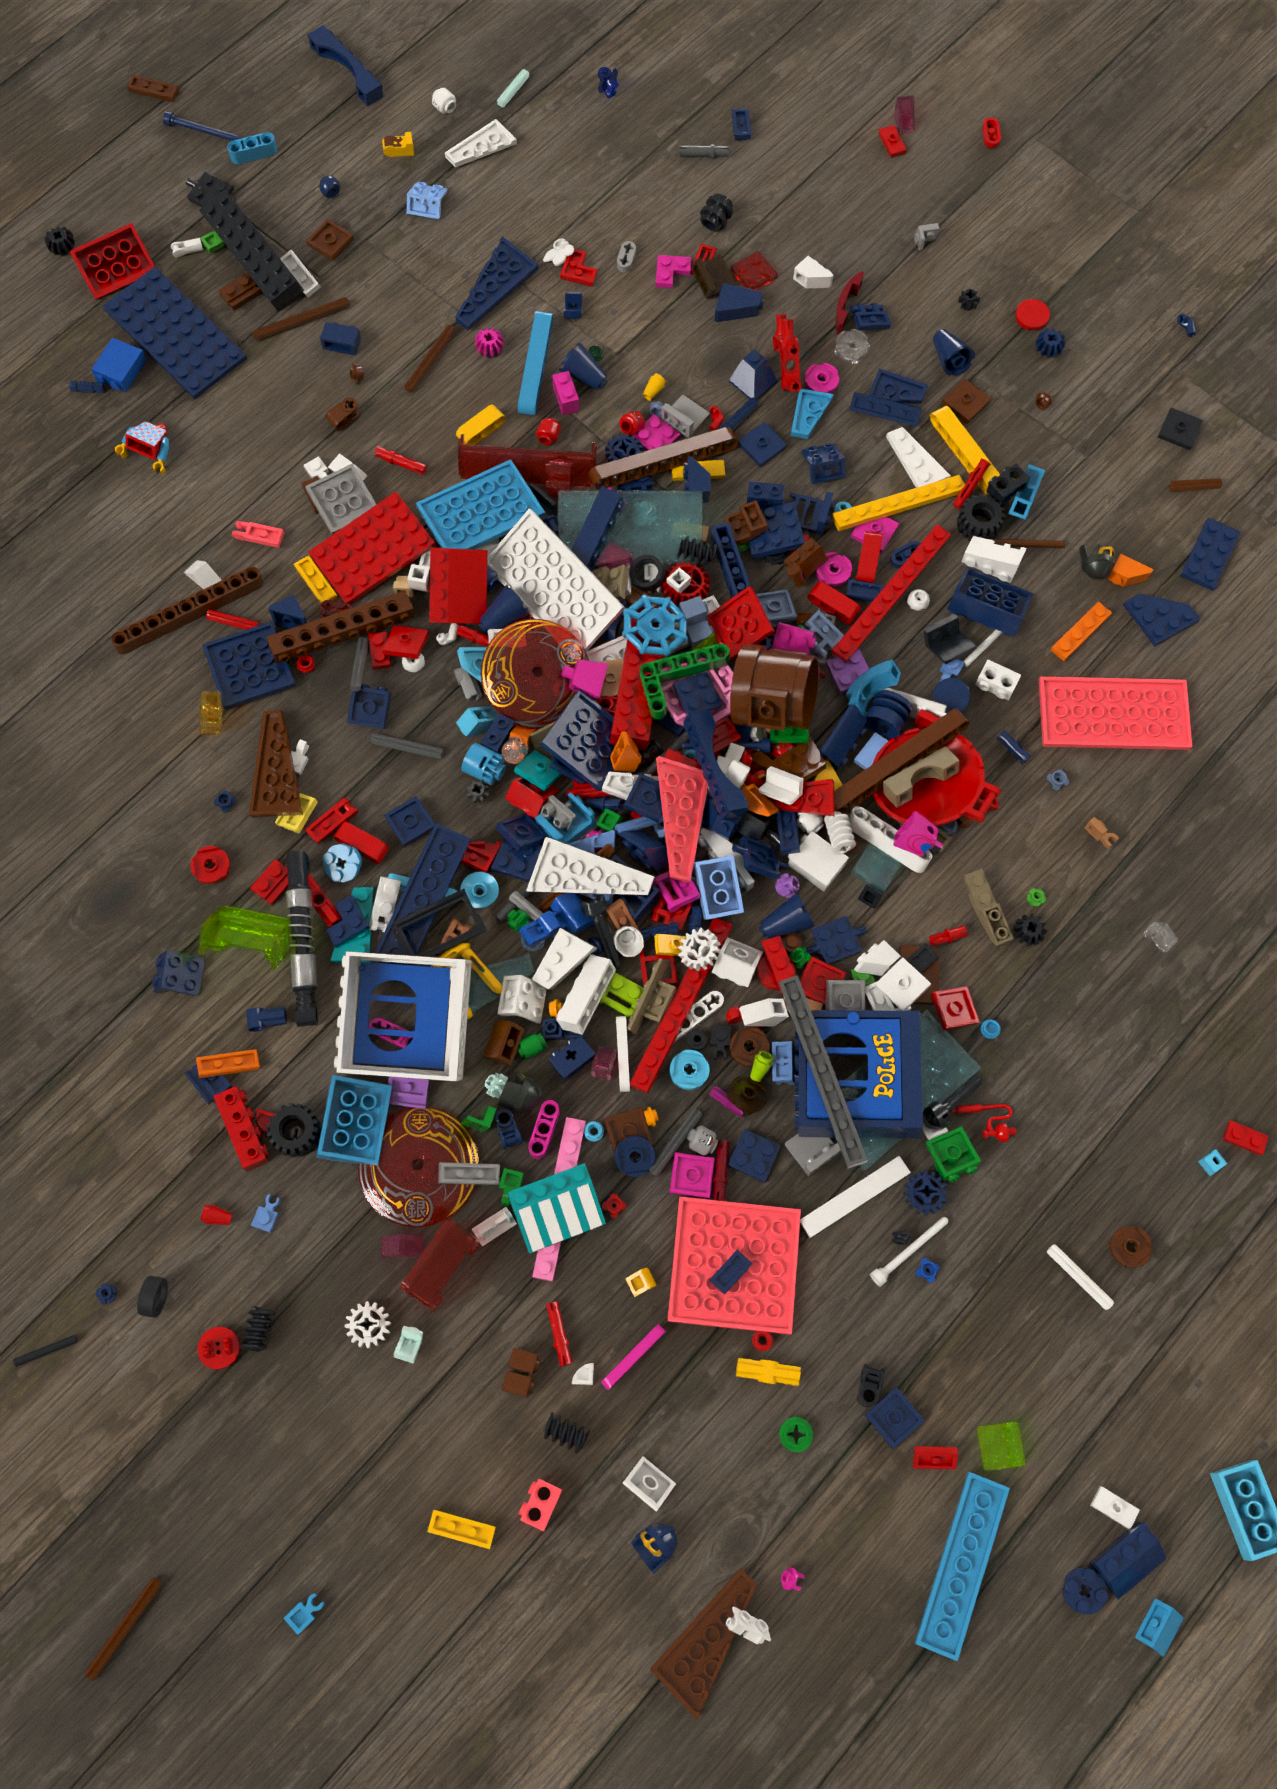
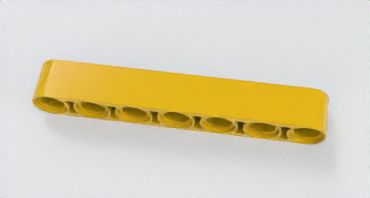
[930,406,1002,498]

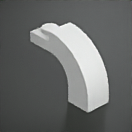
[407,550,430,592]

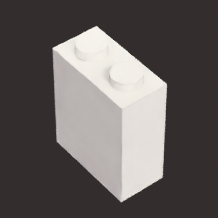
[788,831,849,892]

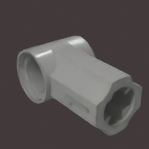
[454,667,482,702]

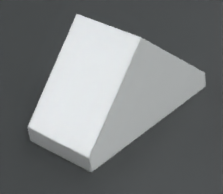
[184,560,221,589]

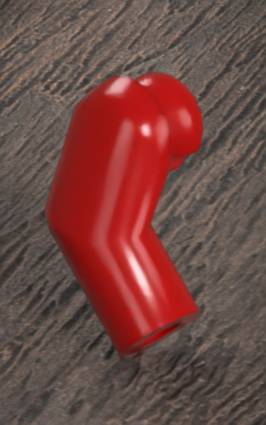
[709,406,724,431]

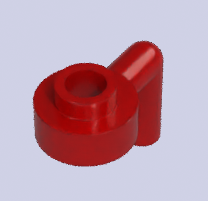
[725,1006,763,1030]

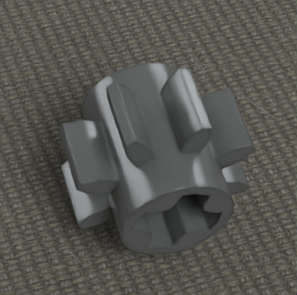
[466,781,489,804]

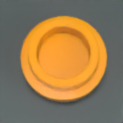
[549,999,563,1018]
[643,1107,659,1127]

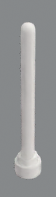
[870,1217,948,1287]

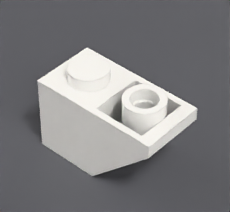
[793,256,833,288]
[854,940,901,976]
[739,998,789,1026]

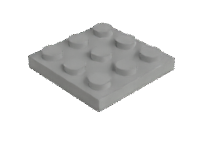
[305,463,377,535]

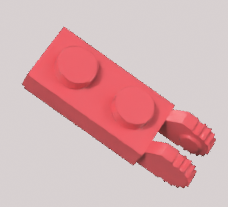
[232,521,285,548]

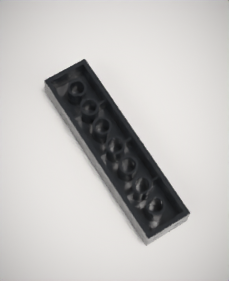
[199,189,304,312]

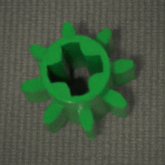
[507,909,530,933]

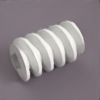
[824,811,856,854]

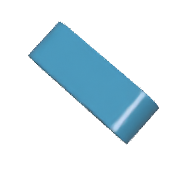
[227,132,277,164]

